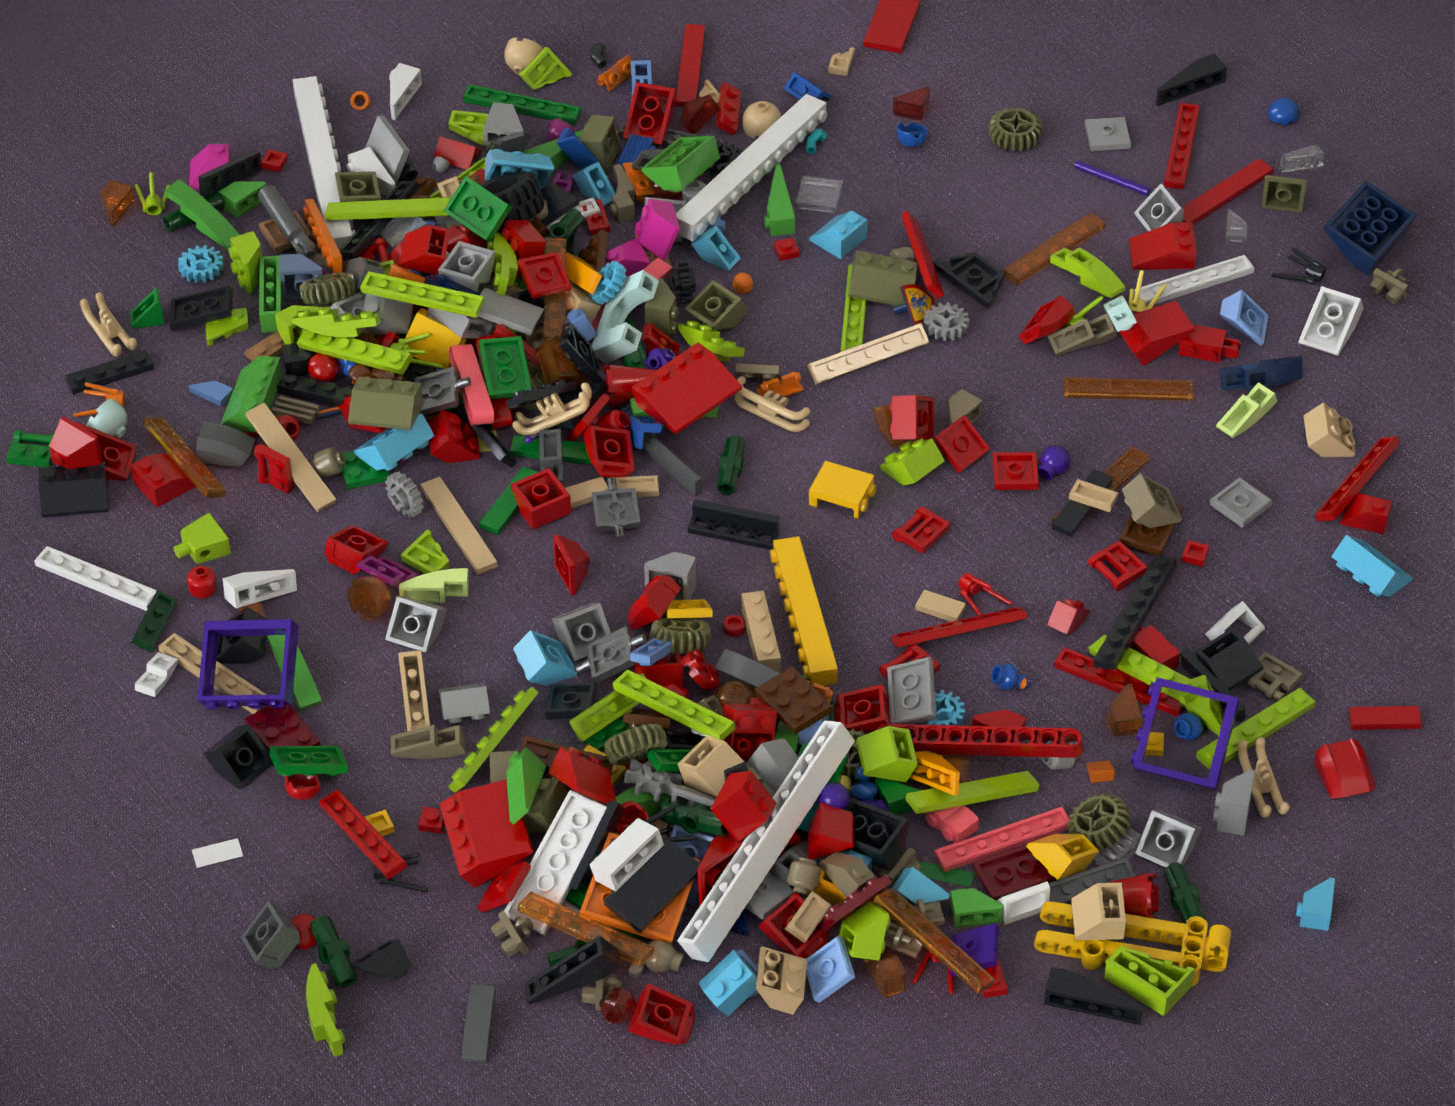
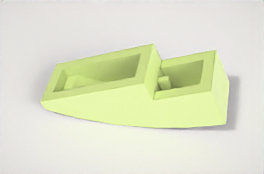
[1216,383,1277,438]
[399,568,469,603]

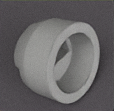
[432,156,450,173]

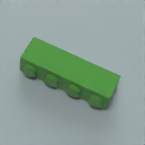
[259,255,283,333]

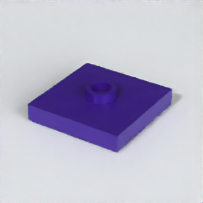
[949,923,999,977]

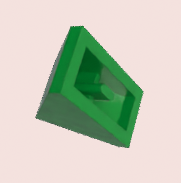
[130,288,164,329]
[875,778,921,815]

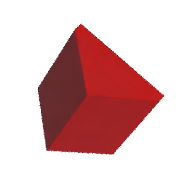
[808,802,854,860]

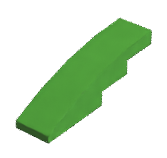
[165,179,240,250]
[267,635,322,711]

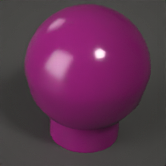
[548,118,575,142]

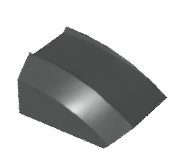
[196,421,255,467]
[241,899,300,970]

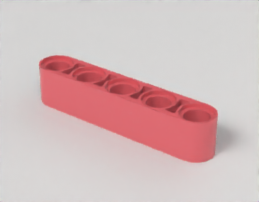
[449,344,494,425]

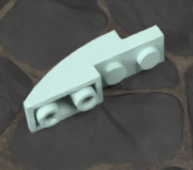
[1103,295,1137,332]

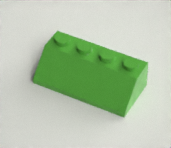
[641,136,720,192]
[221,356,283,433]

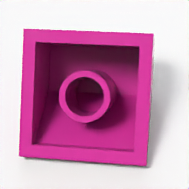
[635,198,680,260]

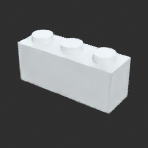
[590,818,664,891]

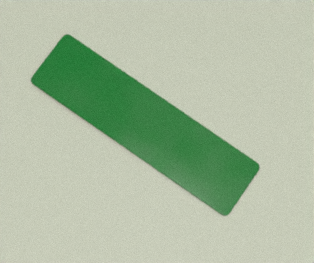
[918,861,975,887]

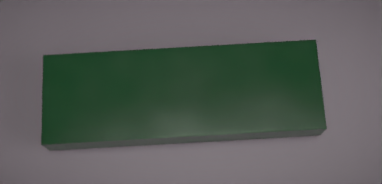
[131,590,177,653]

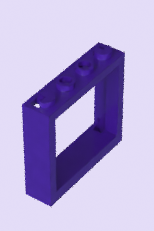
[197,619,299,710]
[1131,677,1240,790]

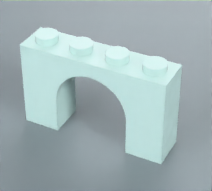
[592,270,659,364]

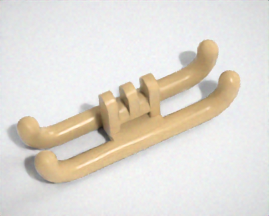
[80,292,137,357]
[735,376,810,432]
[512,382,592,436]
[1238,737,1290,818]

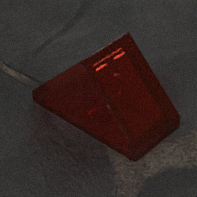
[893,86,930,121]
[680,94,721,134]

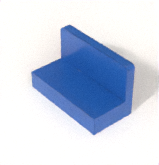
[784,72,832,100]
[557,127,599,170]
[629,416,662,449]

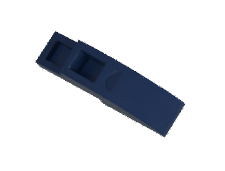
[1220,356,1303,391]

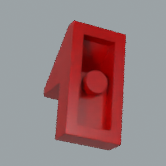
[642,322,680,358]

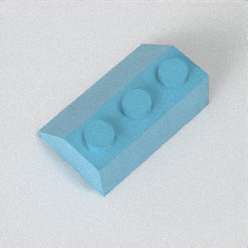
[485,149,554,187]
[354,413,435,471]
[1331,535,1413,597]

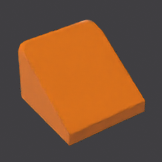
[1086,761,1115,783]

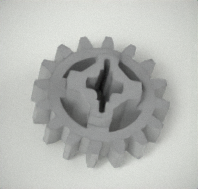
[923,302,969,341]
[385,471,424,518]

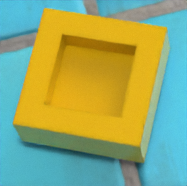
[1145,732,1164,757]
[365,809,395,836]

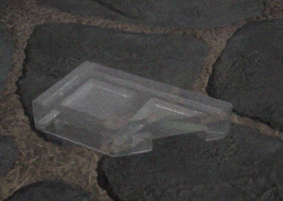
[1225,209,1248,242]

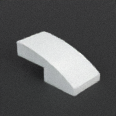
[135,652,178,697]

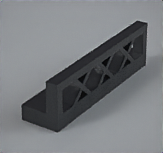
[687,499,780,550]

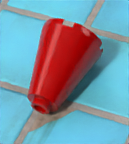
[604,365,656,408]
[1106,873,1159,919]

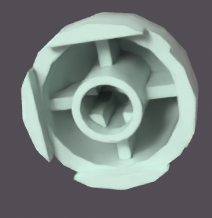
[86,398,127,439]

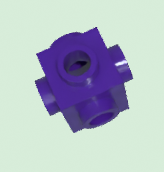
[643,348,676,370]

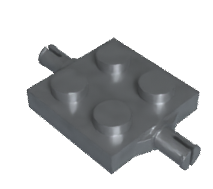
[415,367,471,416]
[592,477,641,541]
[575,626,647,683]

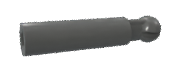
[258,185,316,259]

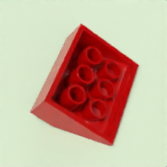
[632,342,743,434]
[439,779,534,888]

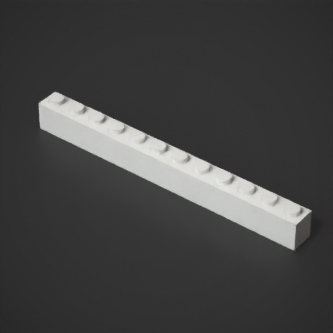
[293,76,355,250]
[676,94,827,242]
[677,720,855,962]

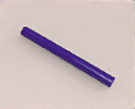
[1074,160,1151,196]

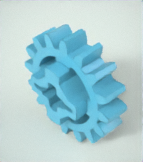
[178,245,224,283]
[589,260,627,305]
[920,690,966,726]

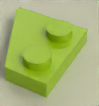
[519,47,572,90]
[448,110,489,146]
[206,308,249,346]
[401,529,450,574]

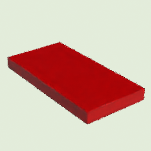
[863,0,920,53]

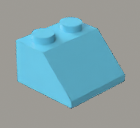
[809,211,868,259]
[513,630,578,686]
[698,949,757,1016]

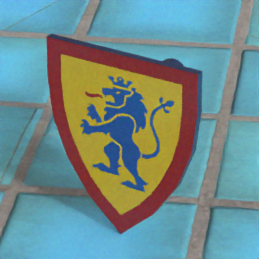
[894,284,934,326]

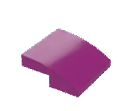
[357,556,418,587]

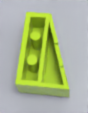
[1104,946,1195,1016]

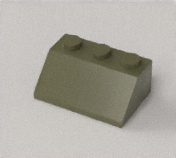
[848,250,917,306]
[348,377,424,430]

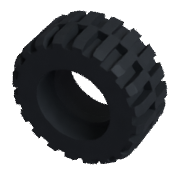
[481,171,545,232]

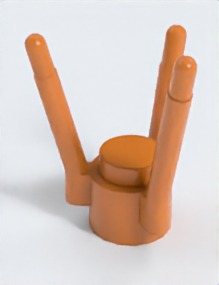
[73,382,125,417]

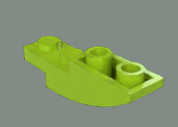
[487,232,518,296]
[1050,247,1125,298]
[291,307,381,337]
[678,320,745,361]
[306,963,345,1057]

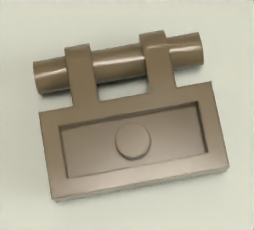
[736,363,780,380]
[1246,651,1303,701]

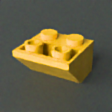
[1026,834,1099,880]

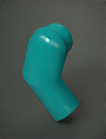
[806,129,827,154]

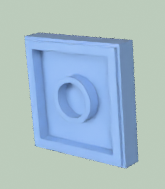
[806,936,855,1003]

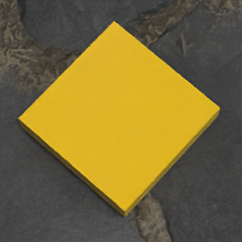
[664,599,713,618]

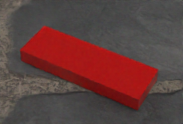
[1349,706,1422,730]

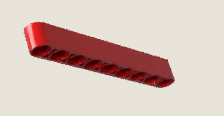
[877,724,1084,758]

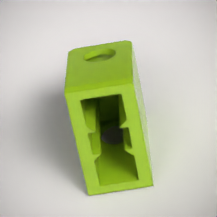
[173,513,231,564]

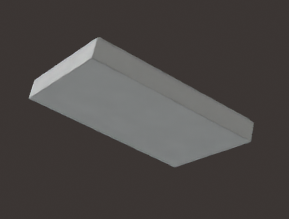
[365,115,410,184]
[478,287,544,335]
[887,657,936,724]

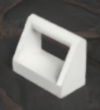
[1205,601,1265,644]
[997,882,1050,925]

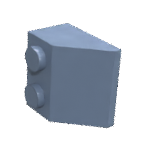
[280,254,323,302]

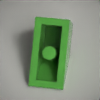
[219,182,267,218]
[950,888,1003,928]

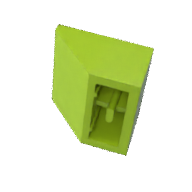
[228,231,262,295]
[879,438,945,486]
[856,726,918,782]
[839,901,890,961]

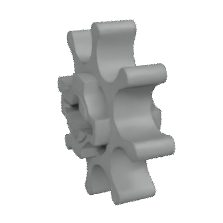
[624,758,683,802]

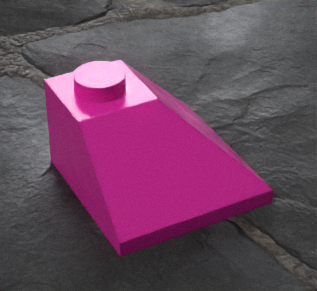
[189,144,231,190]
[605,238,650,278]

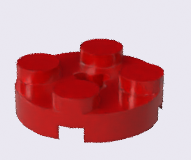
[682,649,721,692]

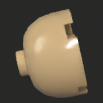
[504,38,543,75]
[743,101,782,139]

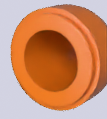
[350,91,371,110]
[732,272,753,294]

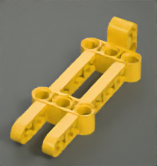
[1034,901,1231,986]

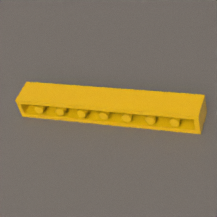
[770,536,838,686]

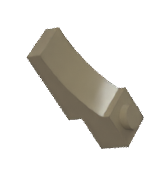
[610,164,635,223]
[1048,313,1118,357]

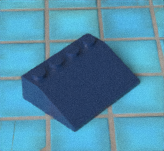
[1323,180,1417,276]

